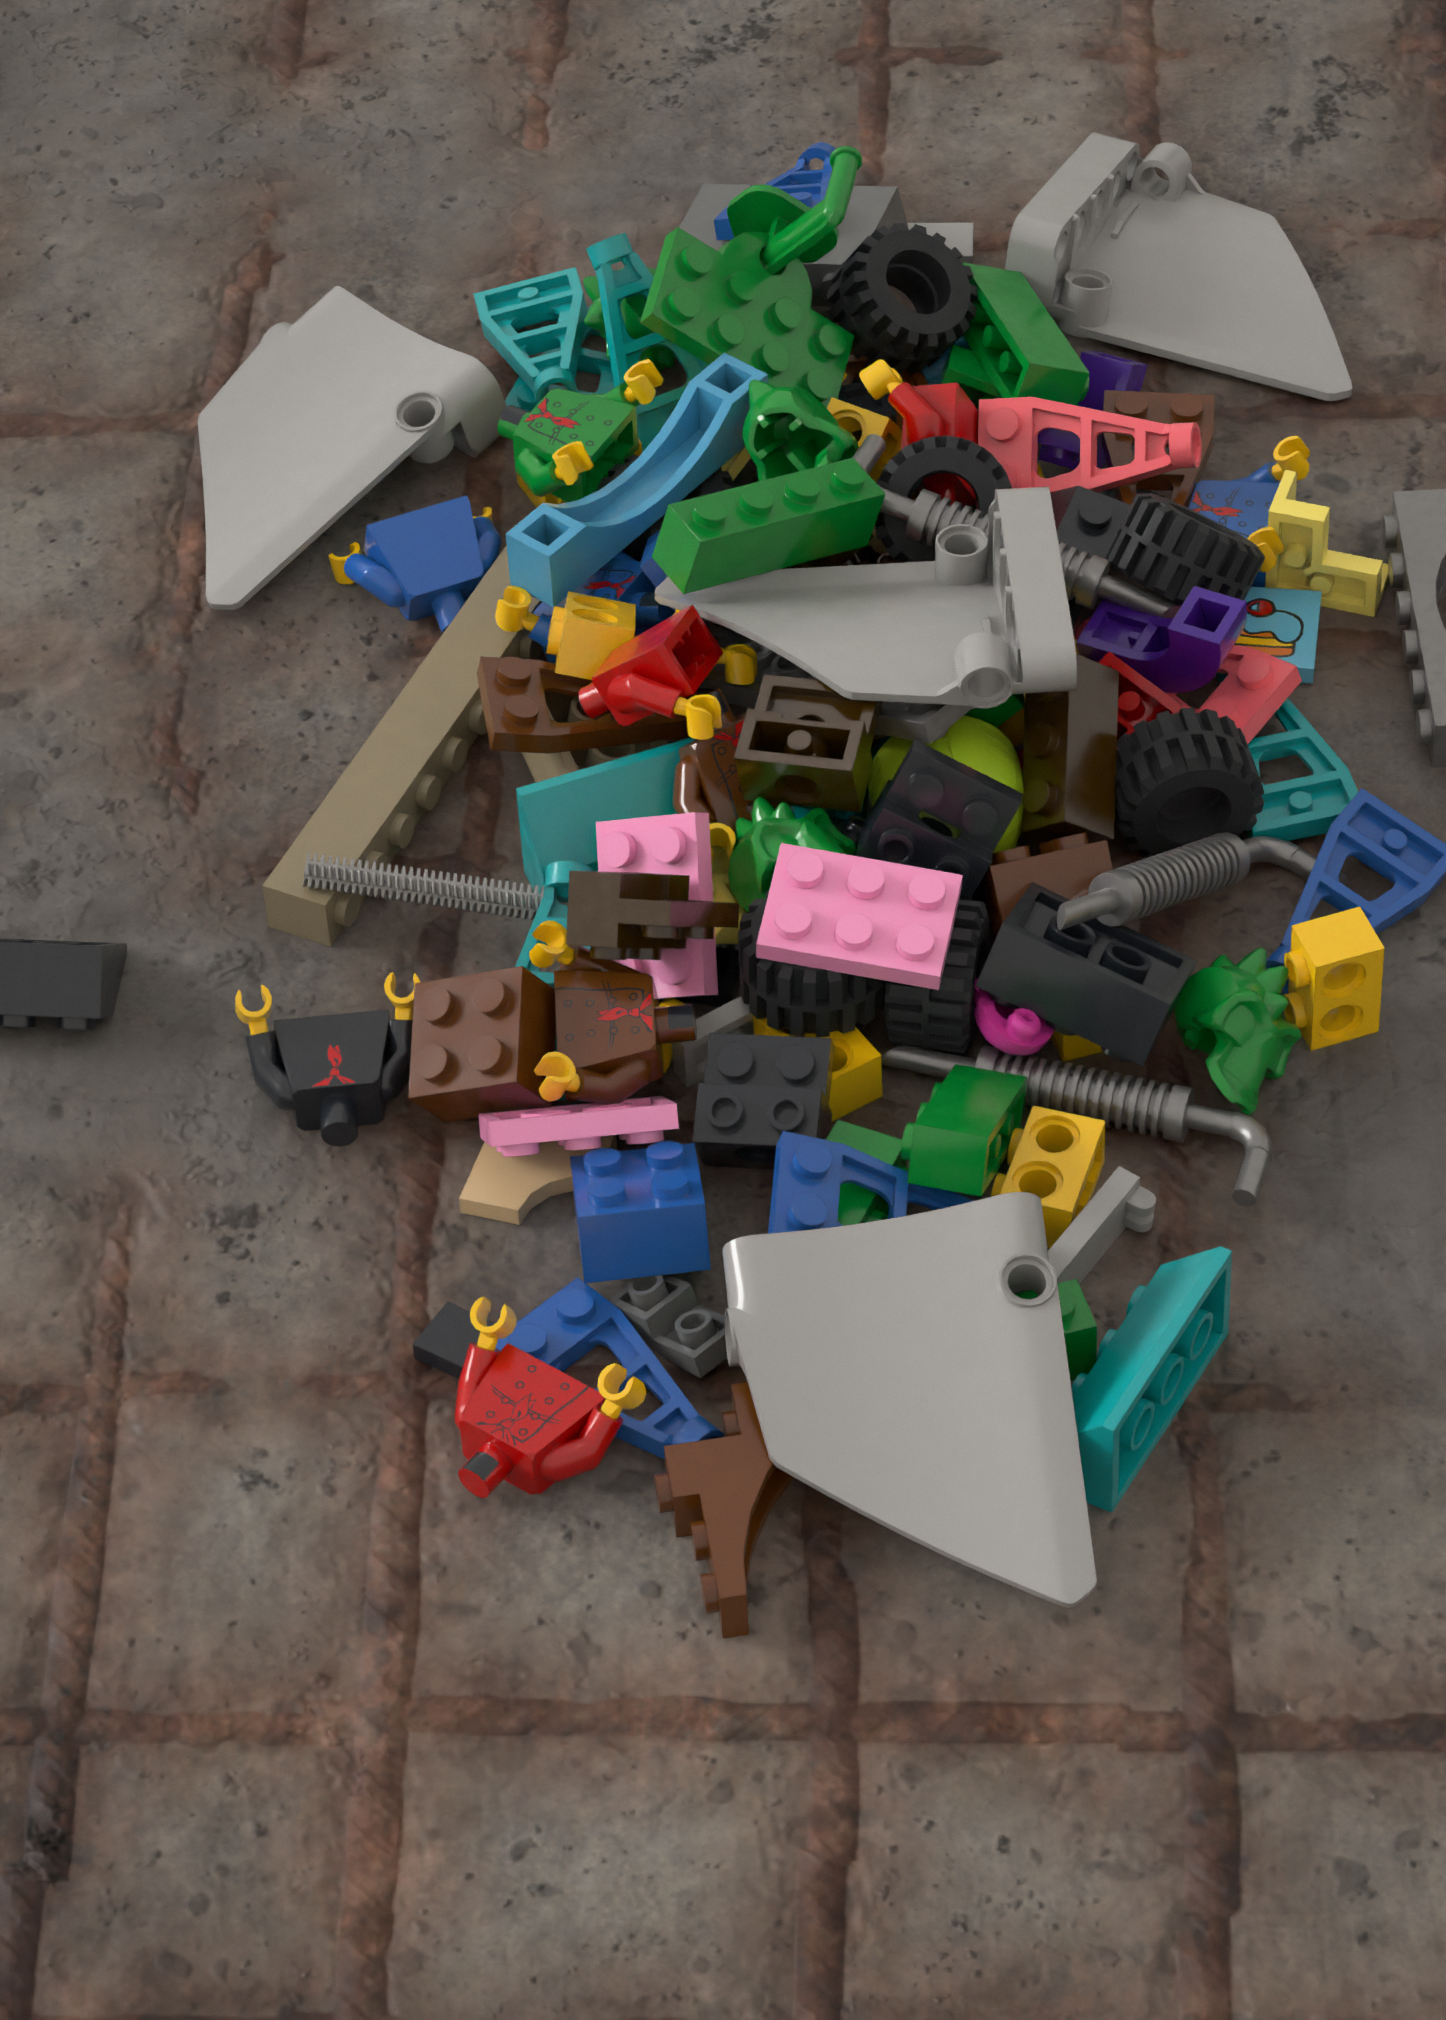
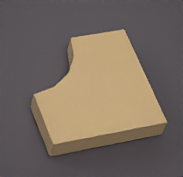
[459,1135,617,1225]

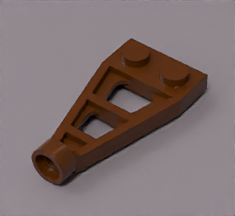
[1101,390,1215,508]
[477,656,715,754]

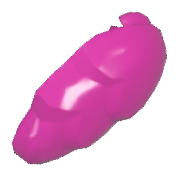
[974,978,1054,1056]

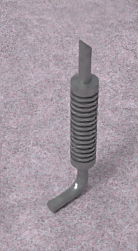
[852,434,1182,618]
[1057,832,1347,930]
[882,1045,1272,1207]

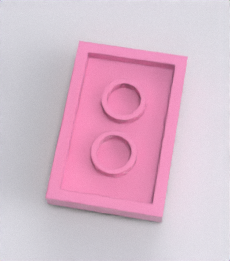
[596,812,718,999]
[756,843,963,990]
[478,1096,679,1157]

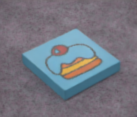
[1214,587,1322,684]

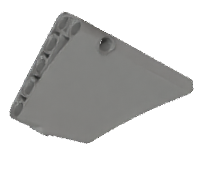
[1005,132,1353,401]
[197,286,507,610]
[655,487,1077,709]
[722,1192,1097,1608]

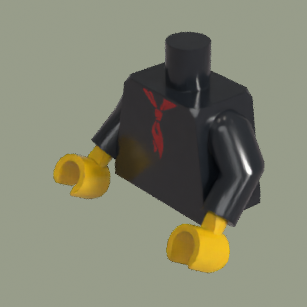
[235,972,421,1147]

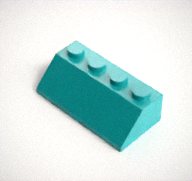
[516,738,738,893]
[1071,1246,1232,1513]

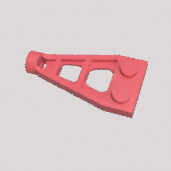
[978,397,1202,493]
[1074,617,1302,744]

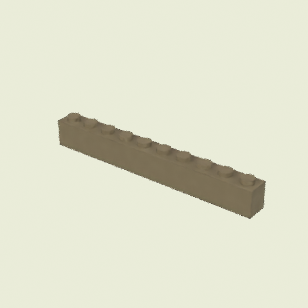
[262,545,543,947]

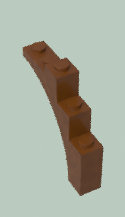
[654,1382,794,1638]

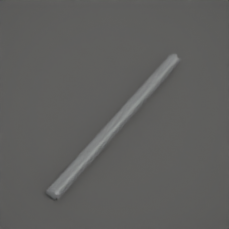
[303,852,739,950]

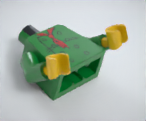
[497,359,664,502]

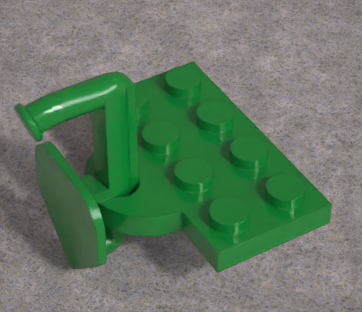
[640,146,862,408]

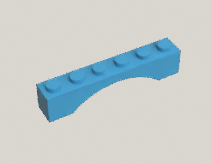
[506,353,768,608]

